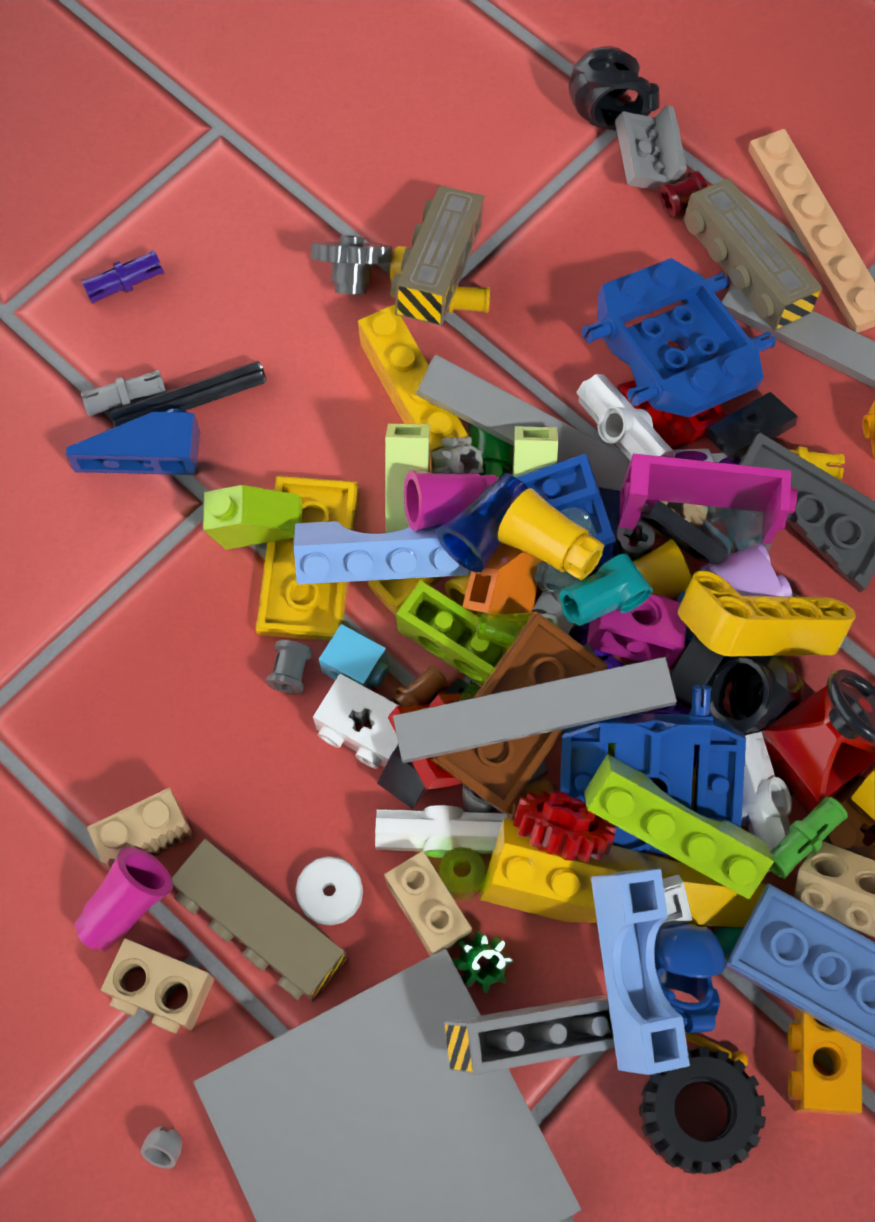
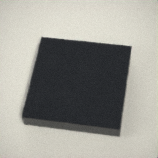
[640,499,729,564]

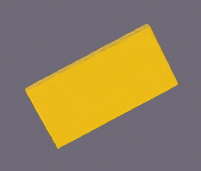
[256,476,359,641]

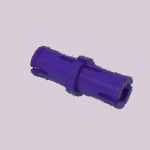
[81,250,164,304]

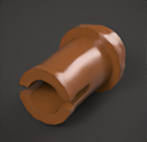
[392,665,448,706]

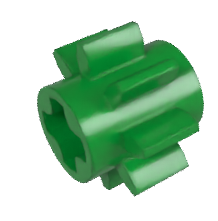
[452,931,513,993]

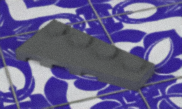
[739,433,875,592]

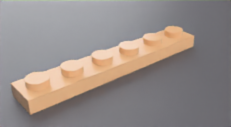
[748,128,875,333]

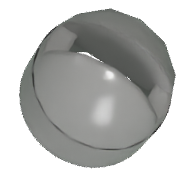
[140,1126,183,1169]

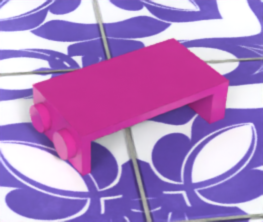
[618,453,797,544]

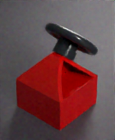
[762,669,875,814]

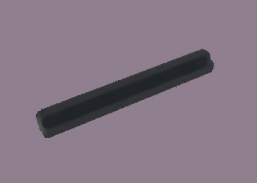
[110,361,266,428]

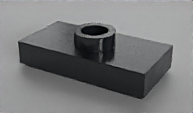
[706,391,798,462]

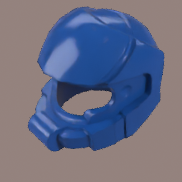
[654,922,726,1033]

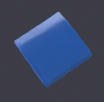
[504,453,616,565]

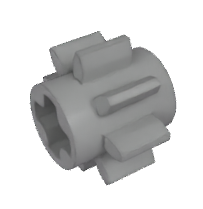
[431,437,483,474]

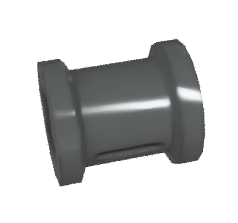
[613,518,655,561]
[265,640,313,694]

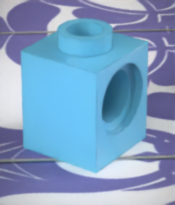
[319,624,390,689]

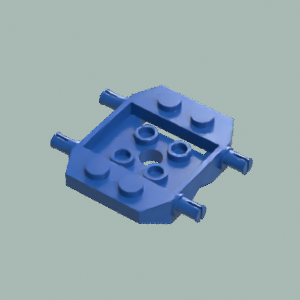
[582,258,776,418]
[560,685,746,855]

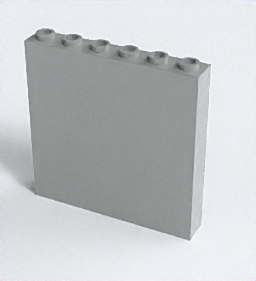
[193,948,582,1222]

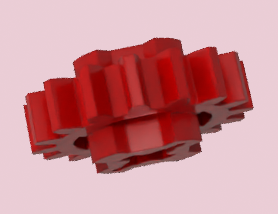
[513,791,616,862]

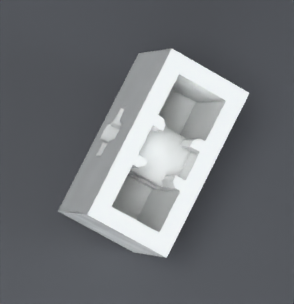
[313,674,399,769]

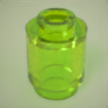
[439,847,485,901]

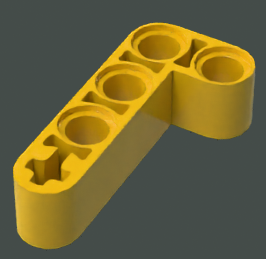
[678,571,856,656]

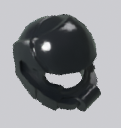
[569,46,660,131]
[707,656,804,734]

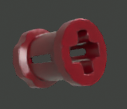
[659,170,708,217]

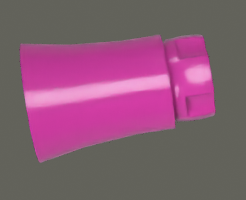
[404,470,504,531]
[74,847,172,951]

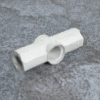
[576,374,674,460]
[741,732,802,872]
[375,805,507,858]

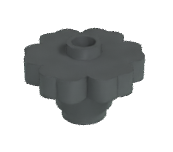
[311,236,392,294]

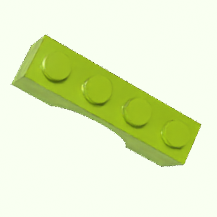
[584,754,774,899]

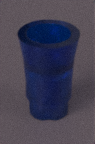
[436,473,528,573]

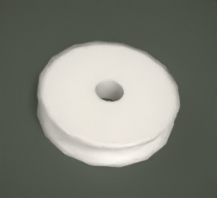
[295,856,363,926]

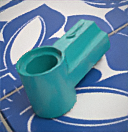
[558,554,653,626]

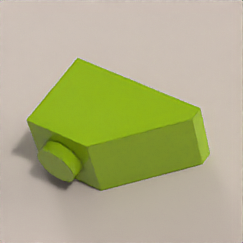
[203,485,302,550]

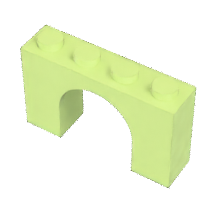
[385,423,558,540]

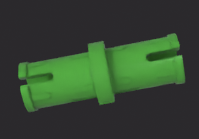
[770,796,848,879]

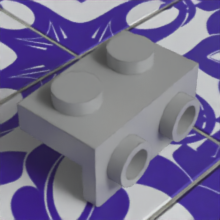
[615,105,687,190]

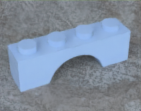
[294,521,469,584]
[591,869,690,1075]

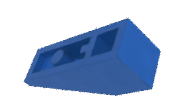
[66,409,200,475]

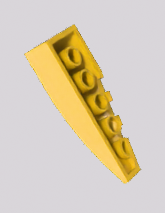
[479,818,766,927]

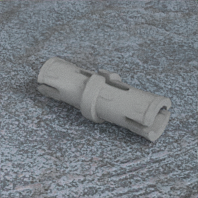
[81,370,166,417]

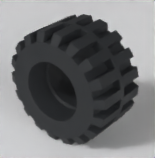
[639,1047,766,1174]

